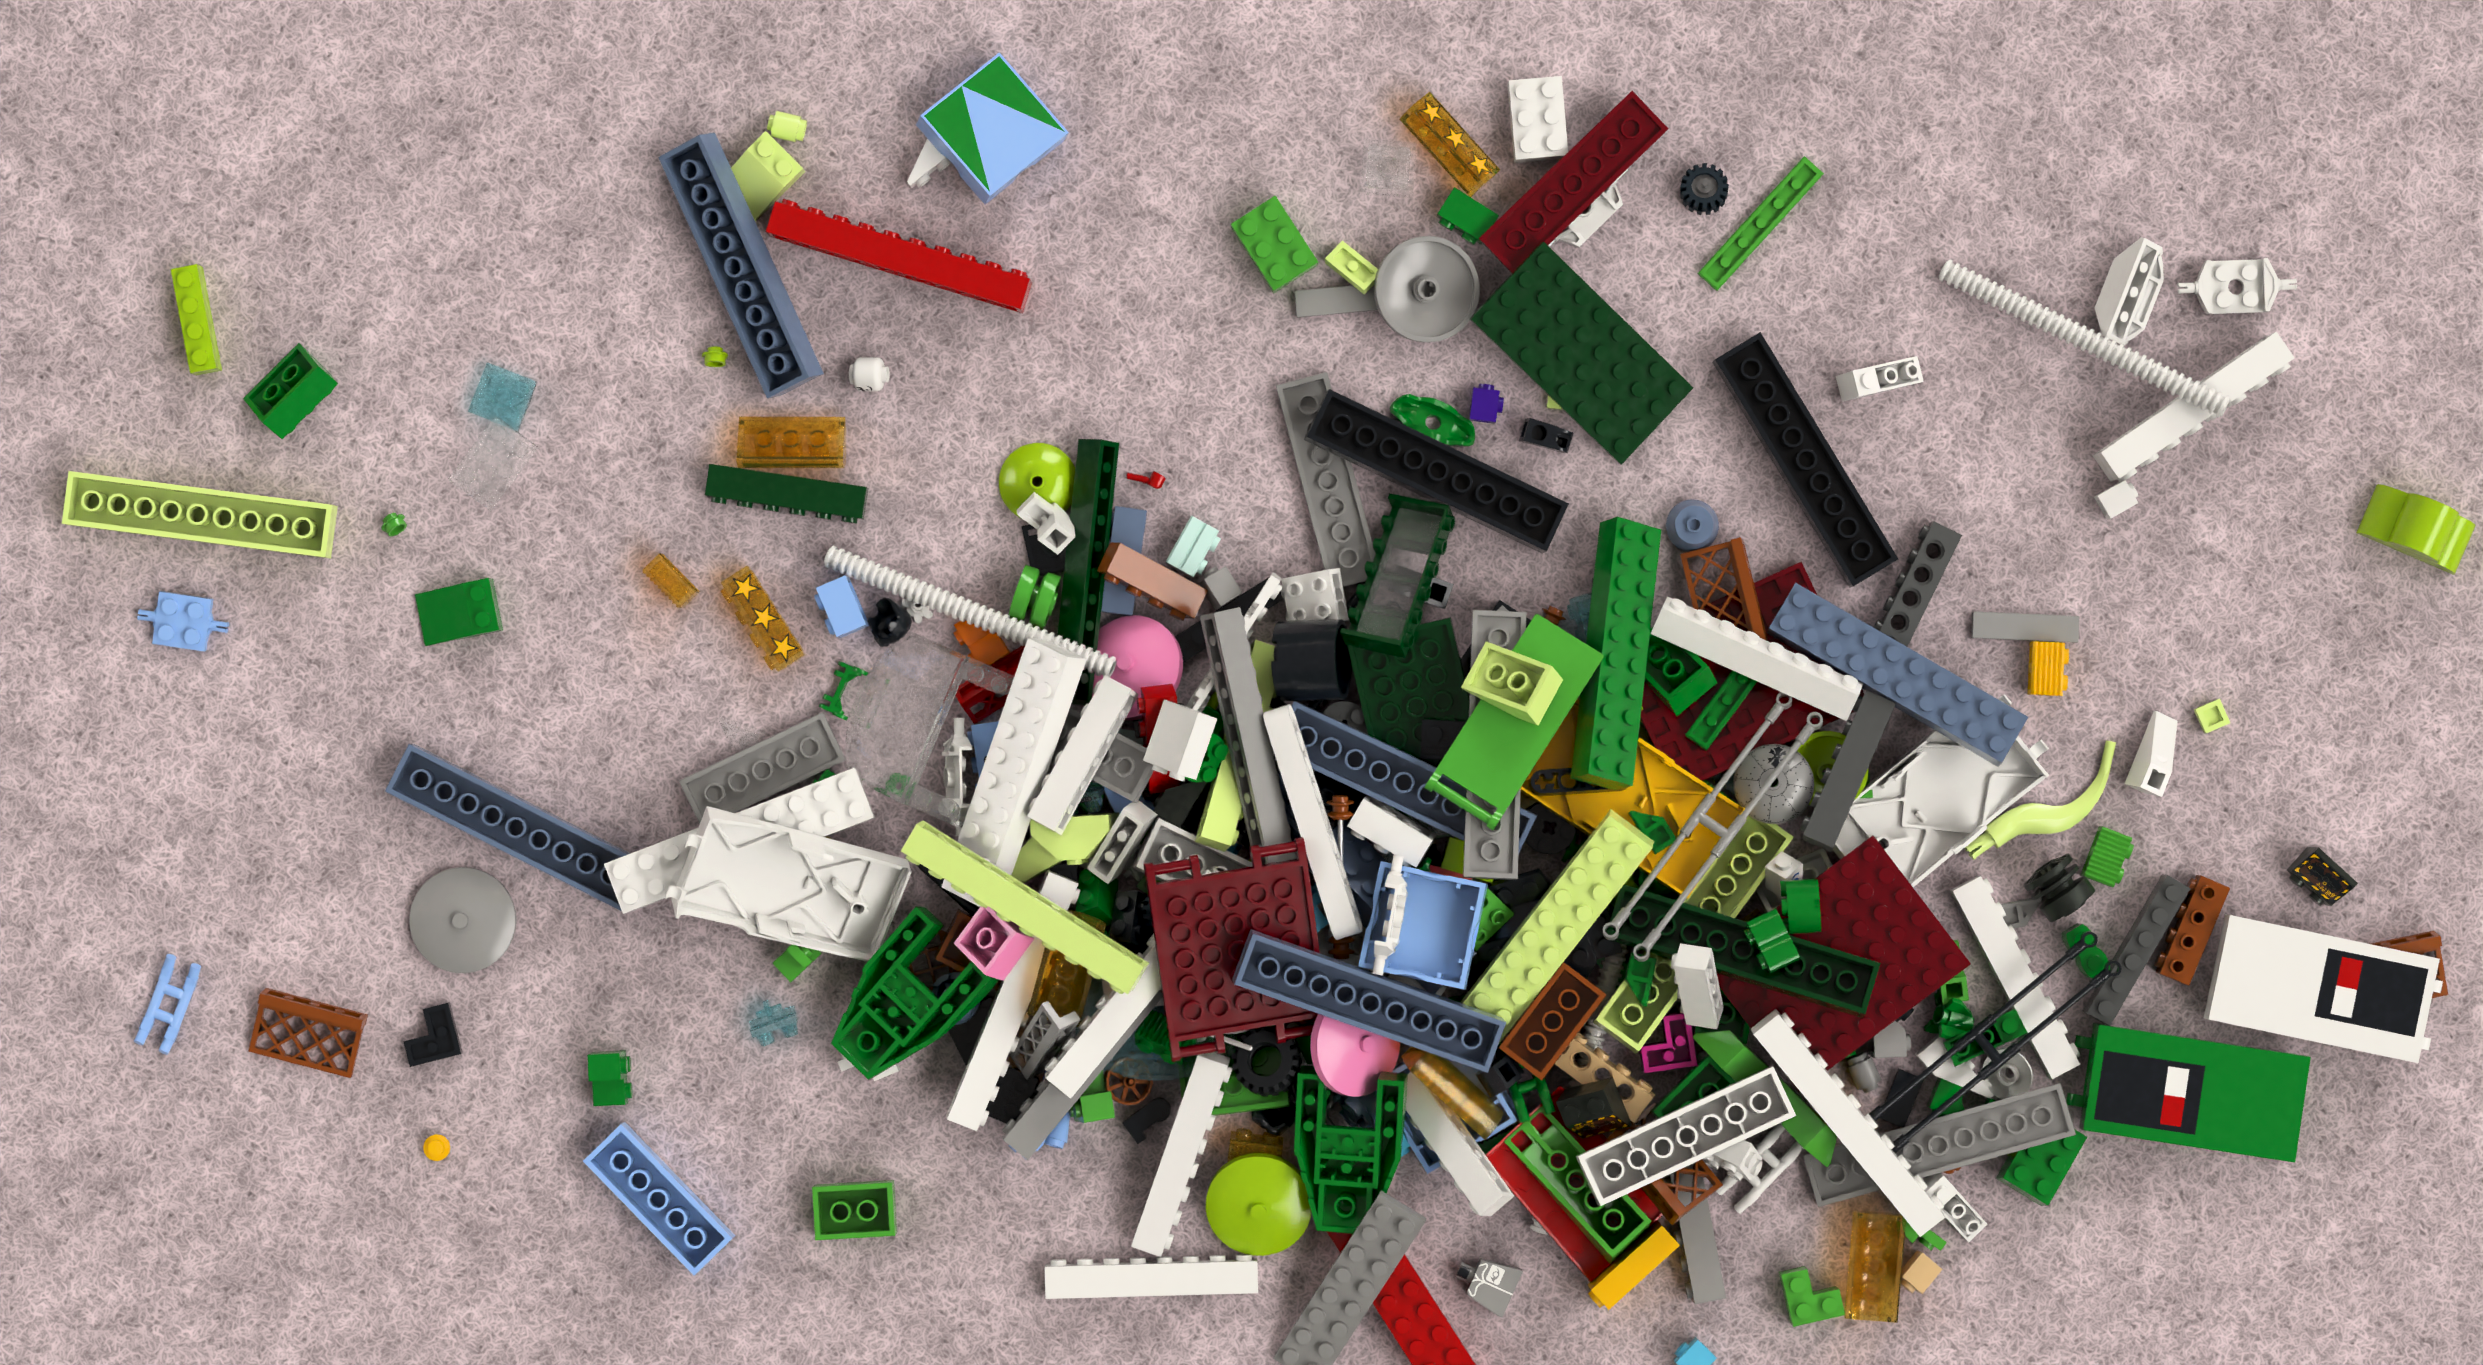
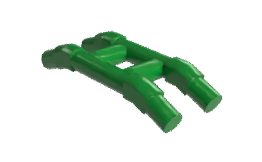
[1495,1042,1556,1123]

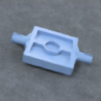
[137,591,229,652]

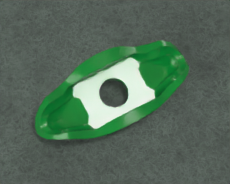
[1390,394,1475,447]

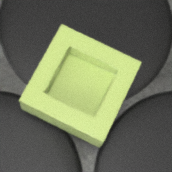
[2194,699,2230,734]

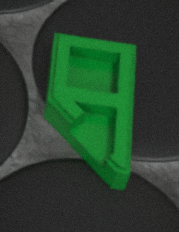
[1628,811,1676,855]
[1625,953,1657,1007]

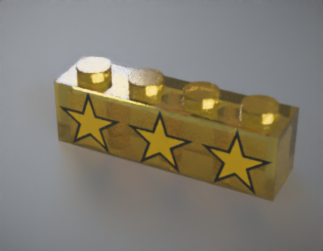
[1399,92,1500,197]
[720,565,807,672]

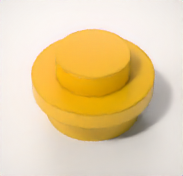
[423,1134,450,1161]

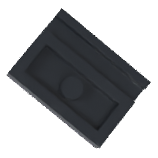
[1420,719,1467,759]

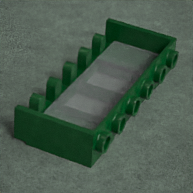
[1340,493,1455,658]

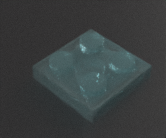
[468,362,538,431]

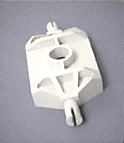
[1548,169,1628,248]
[2177,258,2297,314]
[942,718,972,836]
[1372,855,1408,976]

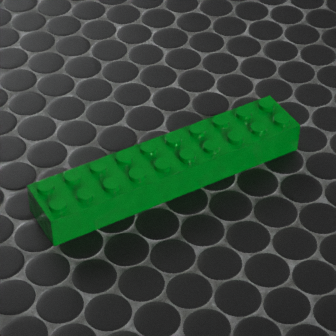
[1571,517,1661,790]

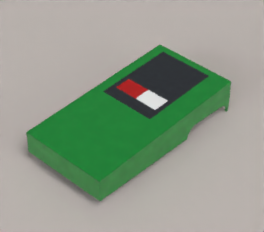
[2066,1023,2311,1163]

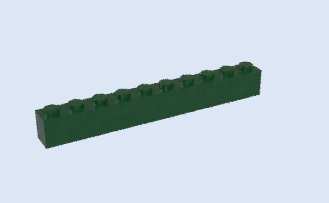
[1057,439,1119,706]

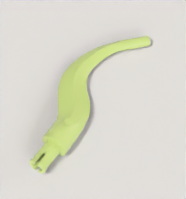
[1965,740,2116,860]

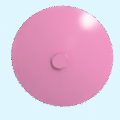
[1092,615,1183,721]
[1310,1014,1400,1097]

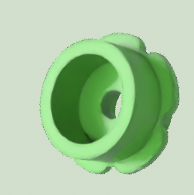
[381,513,407,537]

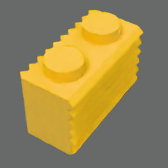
[2027,641,2069,696]

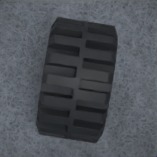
[1232,1027,1302,1097]

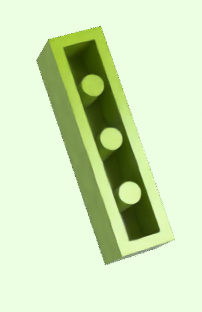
[171,264,222,376]

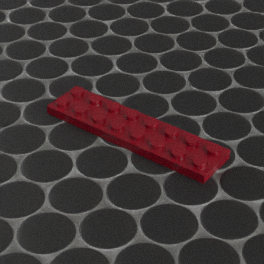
[1479,91,1669,274]

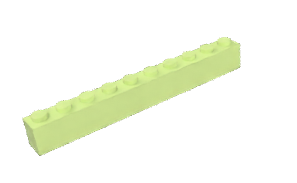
[901,821,1149,994]

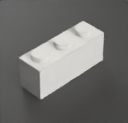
[1087,800,1157,884]

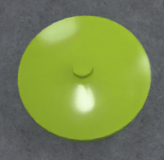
[1206,1153,1311,1256]

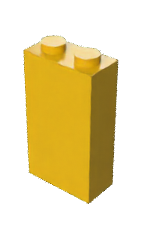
[1587,1221,1680,1310]

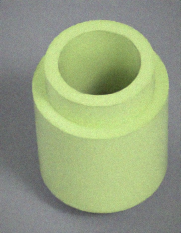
[767,111,807,142]

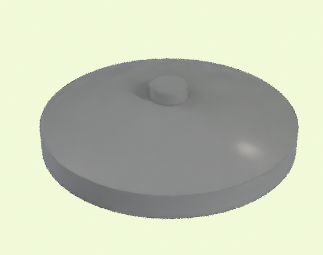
[1374,236,1480,342]
[409,867,516,973]

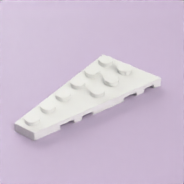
[1186,573,1282,713]

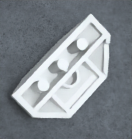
[2095,237,2164,346]

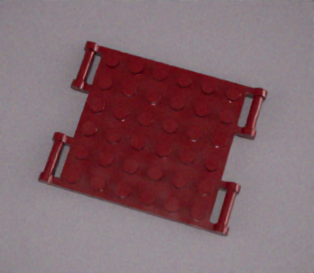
[1144,837,1320,1062]

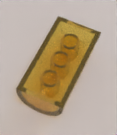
[736,417,846,468]
[1027,910,1106,1027]
[1401,1046,1503,1140]
[1844,1211,1906,1323]

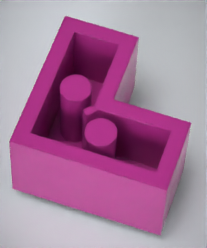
[1639,1012,1697,1073]

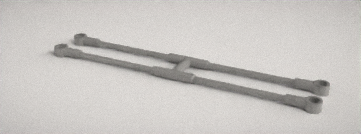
[1603,692,1823,962]

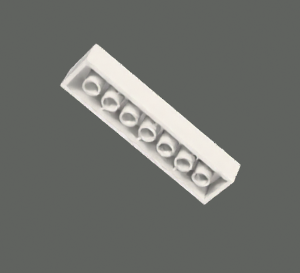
[2092,332,2294,482]
[1576,1066,1796,1206]

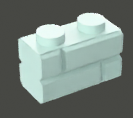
[1166,516,1221,578]

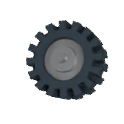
[1680,163,1729,215]

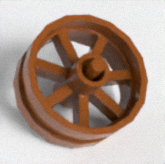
[1104,1057,1153,1105]

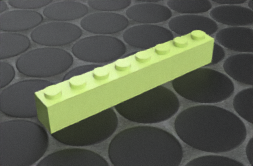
[1195,639,1277,852]

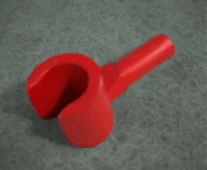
[1127,471,1166,489]

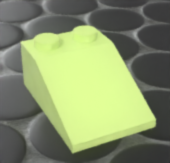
[731,131,806,222]
[1461,642,1563,726]

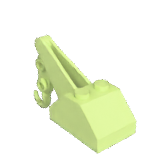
[1011,812,1120,883]

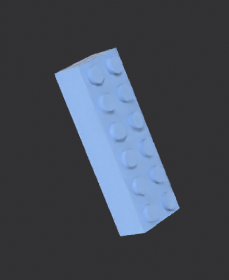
[583,1122,736,1276]

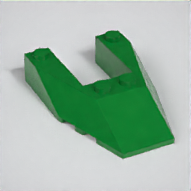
[831,906,999,1080]
[1294,1065,1408,1234]

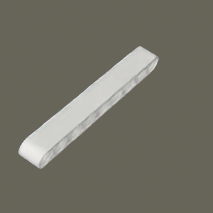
[1263,704,1363,940]

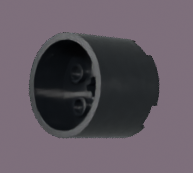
[1271,619,1351,701]

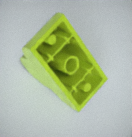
[2356,484,2476,575]

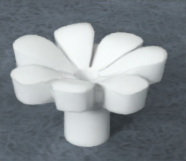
[901,598,933,624]

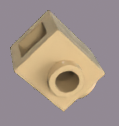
[1897,1250,1943,1294]

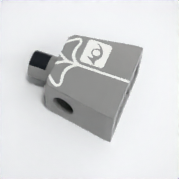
[1455,1258,1523,1317]

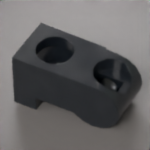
[1519,418,1574,454]
[1122,1097,1171,1144]

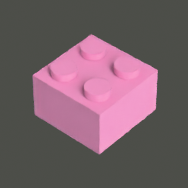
[954,907,1034,981]

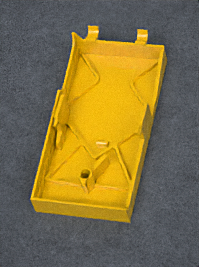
[1521,699,1745,900]

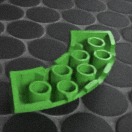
[1693,1030,1837,1167]

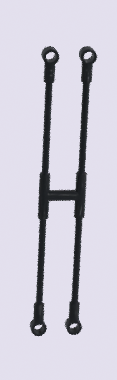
[1869,931,2122,1154]

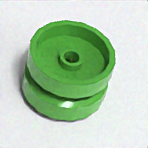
[1008,565,1061,630]

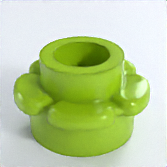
[702,346,728,367]

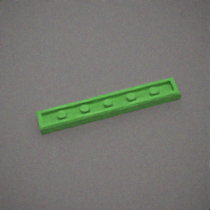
[1697,156,1824,291]

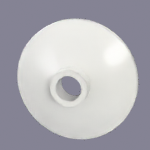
[1983,1048,2033,1099]

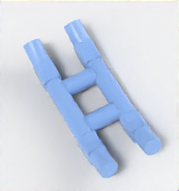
[134,954,201,1055]

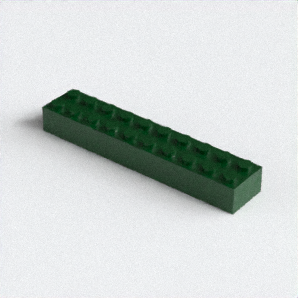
[1605,884,1881,1018]

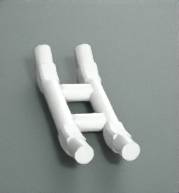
[1716,1123,1804,1214]

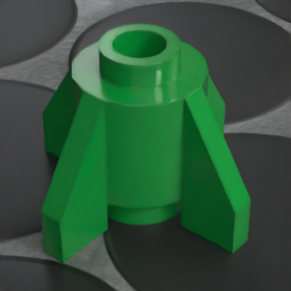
[1924,992,1974,1040]

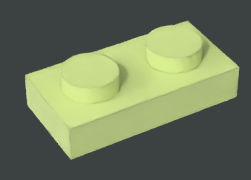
[1325,241,1378,295]

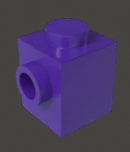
[1469,384,1504,424]

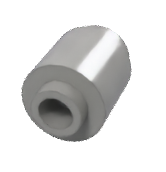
[1847,1052,1882,1093]

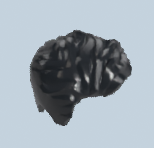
[868,598,912,647]
[1251,1092,1296,1136]

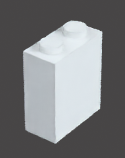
[1143,700,1217,781]

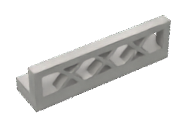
[1010,1001,1080,1080]

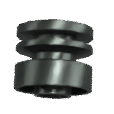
[2024,853,2095,922]

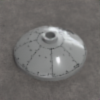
[1734,744,1814,824]

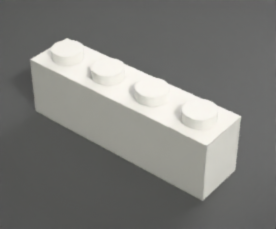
[1671,943,1724,1029]

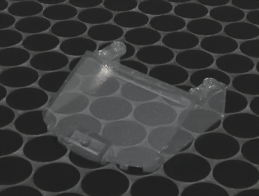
[845,631,1014,828]

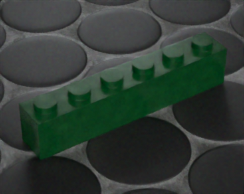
[705,464,869,524]

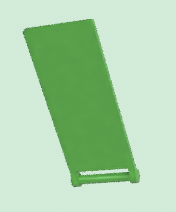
[1424,614,1604,831]

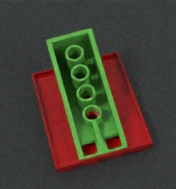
[1486,1085,1663,1283]

